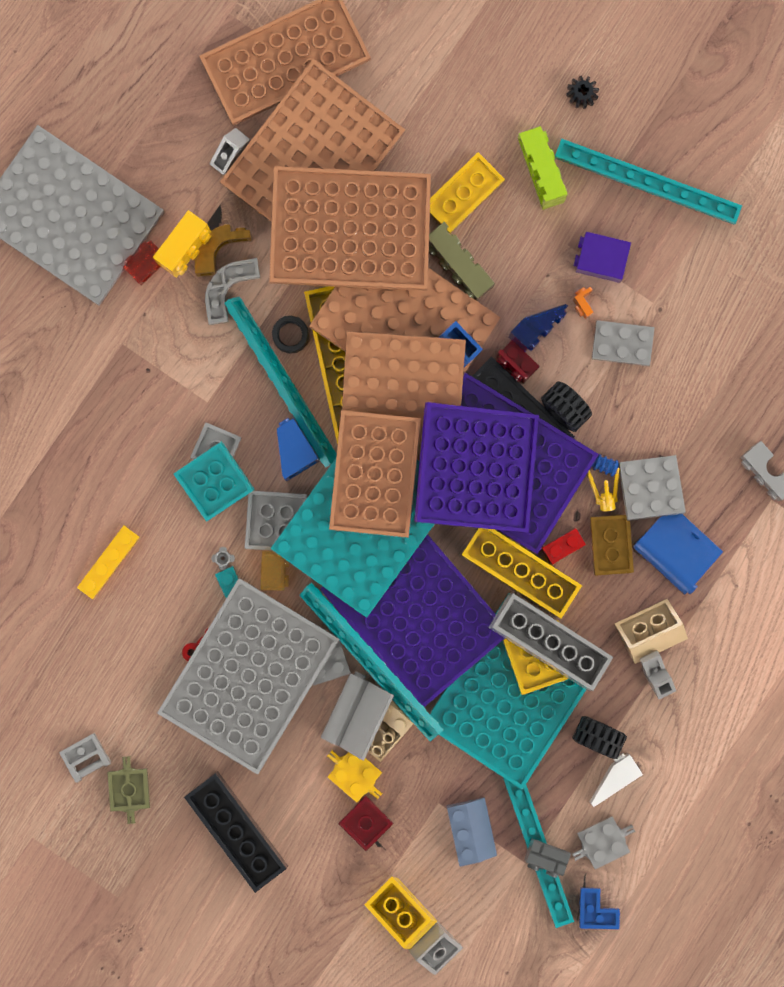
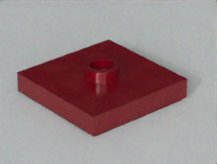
[338,795,394,851]

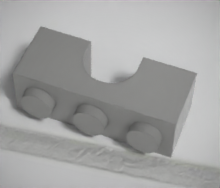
[740,441,784,501]

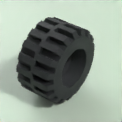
[541,381,592,432]
[572,716,627,759]

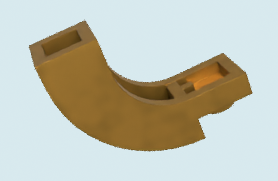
[195,224,252,277]

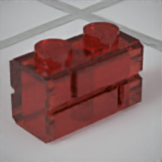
[123,240,161,286]

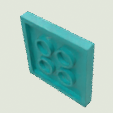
[173,441,255,522]

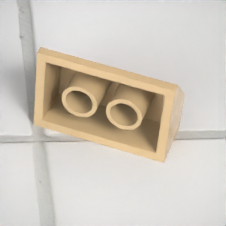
[615,599,688,664]

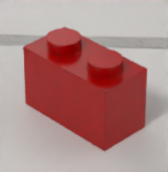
[541,528,586,565]

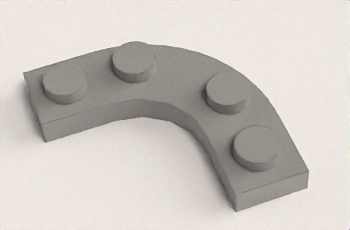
[205,258,260,325]

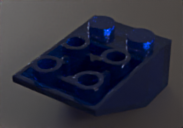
[508,304,568,352]

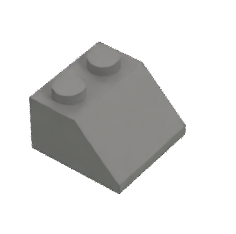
[408,921,463,975]

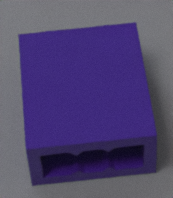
[573,232,631,283]

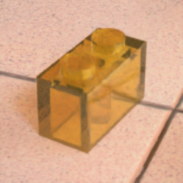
[260,551,290,591]

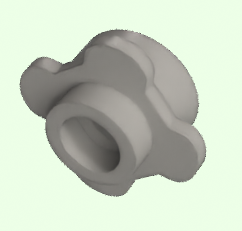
[211,547,235,570]

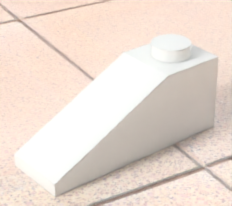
[590,753,643,807]

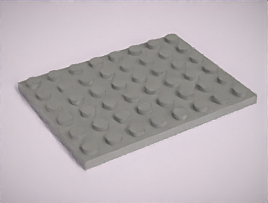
[0,125,165,306]
[157,578,340,775]

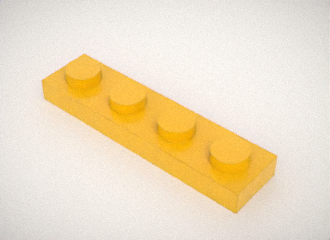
[77,525,140,599]

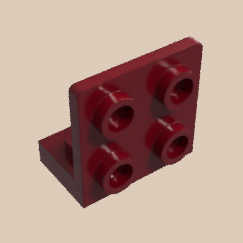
[496,340,540,384]

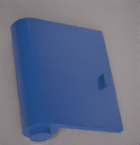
[633,514,723,595]

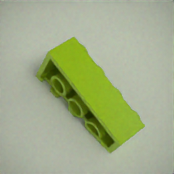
[518,126,568,210]

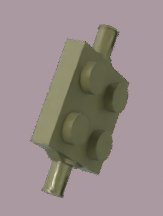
[107,756,150,824]

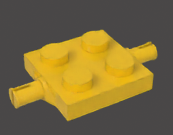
[327,750,383,802]

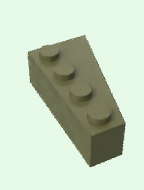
[429,222,495,301]

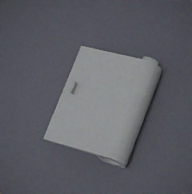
[321,671,394,761]

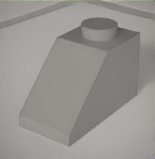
[209,128,250,175]

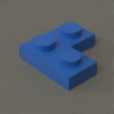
[579,887,620,930]

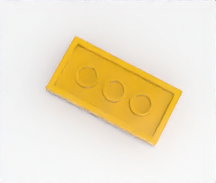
[430,152,505,234]

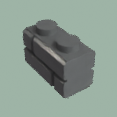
[524,838,571,878]

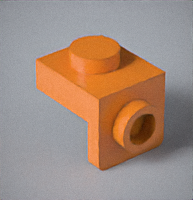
[573,287,594,319]

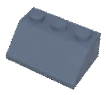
[446,797,497,867]

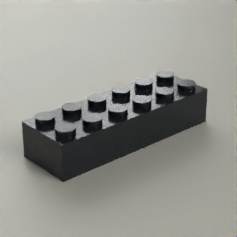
[184,771,288,893]

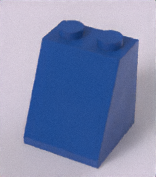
[277,418,320,481]

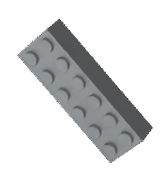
[488,593,613,691]

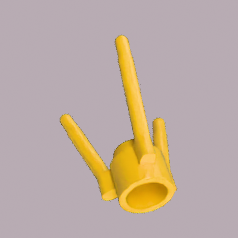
[587,467,620,511]

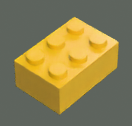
[153,210,211,278]
[364,877,437,949]

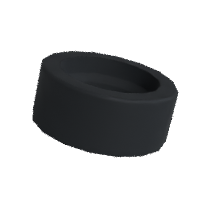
[272,315,309,354]

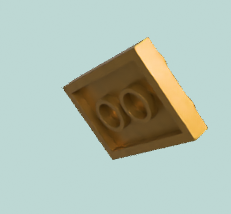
[590,515,634,576]

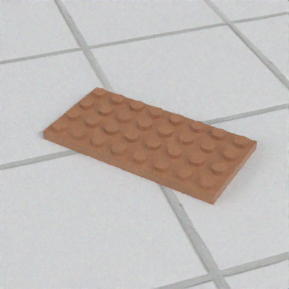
[199,0,371,126]

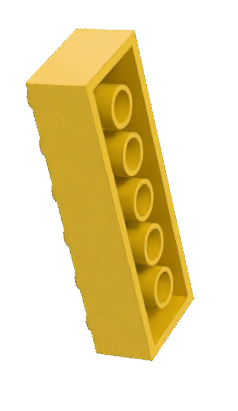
[461,528,582,619]

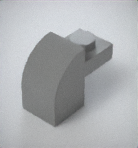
[640,651,676,699]

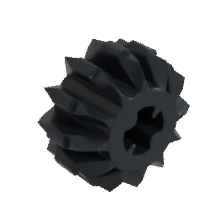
[566,76,599,109]

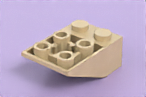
[368,700,414,762]

